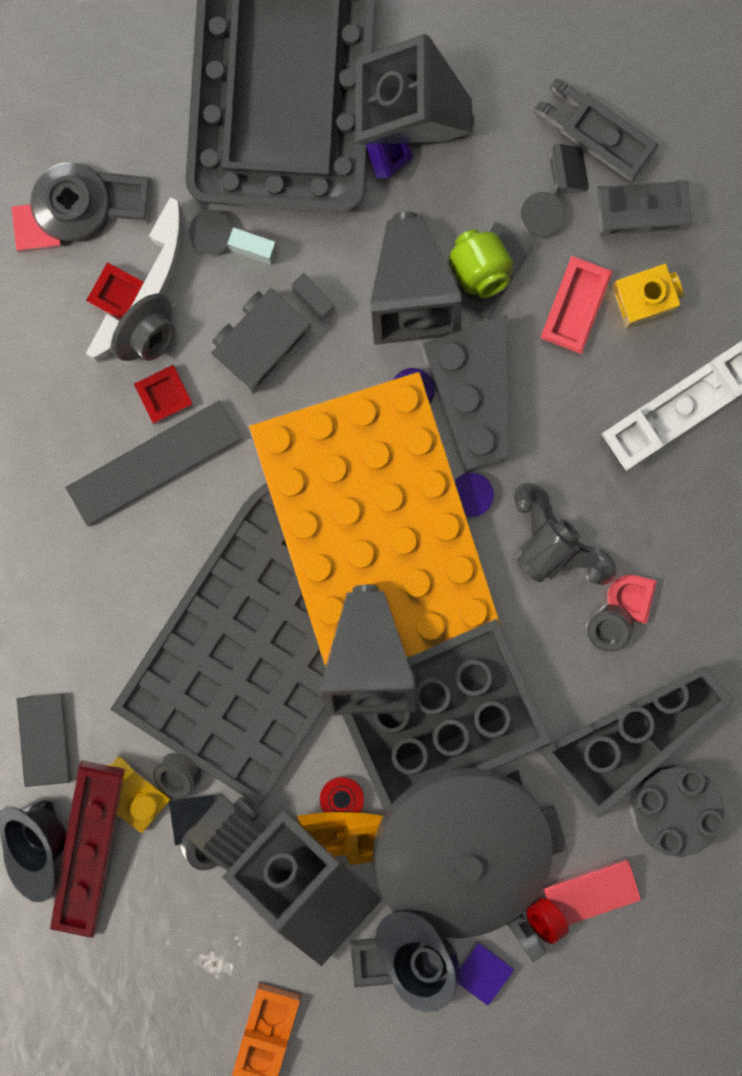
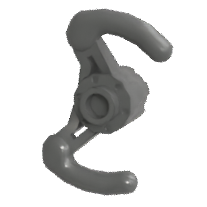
[514,483,617,585]

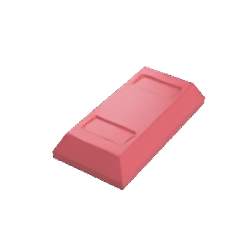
[540,256,613,354]

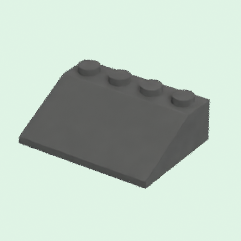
[342,619,552,813]

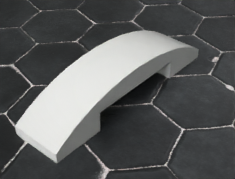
[86,197,182,362]
[602,341,742,471]

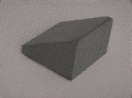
[549,144,589,196]

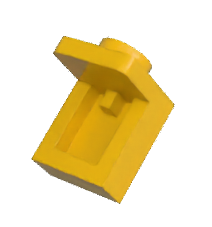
[109,756,170,834]

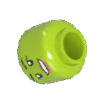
[448,229,514,298]

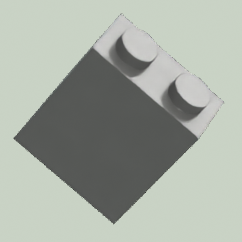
[222,810,382,966]

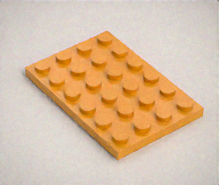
[249,372,501,667]

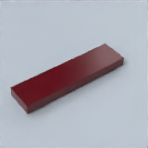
[50,760,126,938]

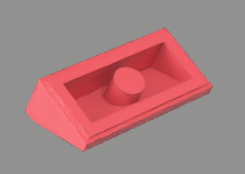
[543,858,641,925]

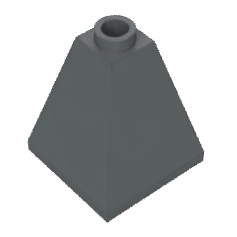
[355,34,474,145]
[370,212,461,345]
[321,584,416,716]

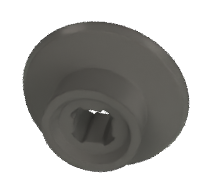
[30,162,110,241]
[111,293,175,361]

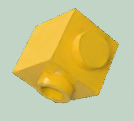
[612,263,684,328]

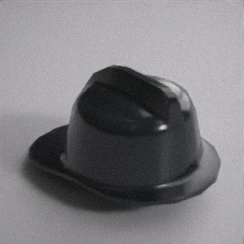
[0,800,66,903]
[375,911,459,1012]

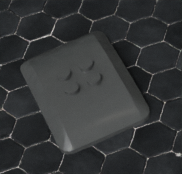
[186,0,375,212]

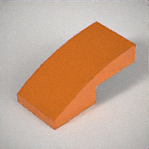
[232,982,302,1076]

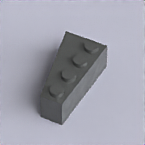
[538,666,734,819]

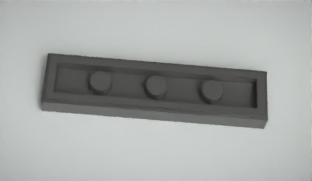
[65,400,242,526]

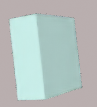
[227,228,277,264]

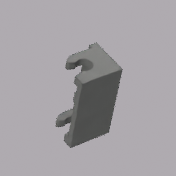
[596,180,692,236]

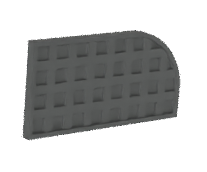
[110,482,325,806]

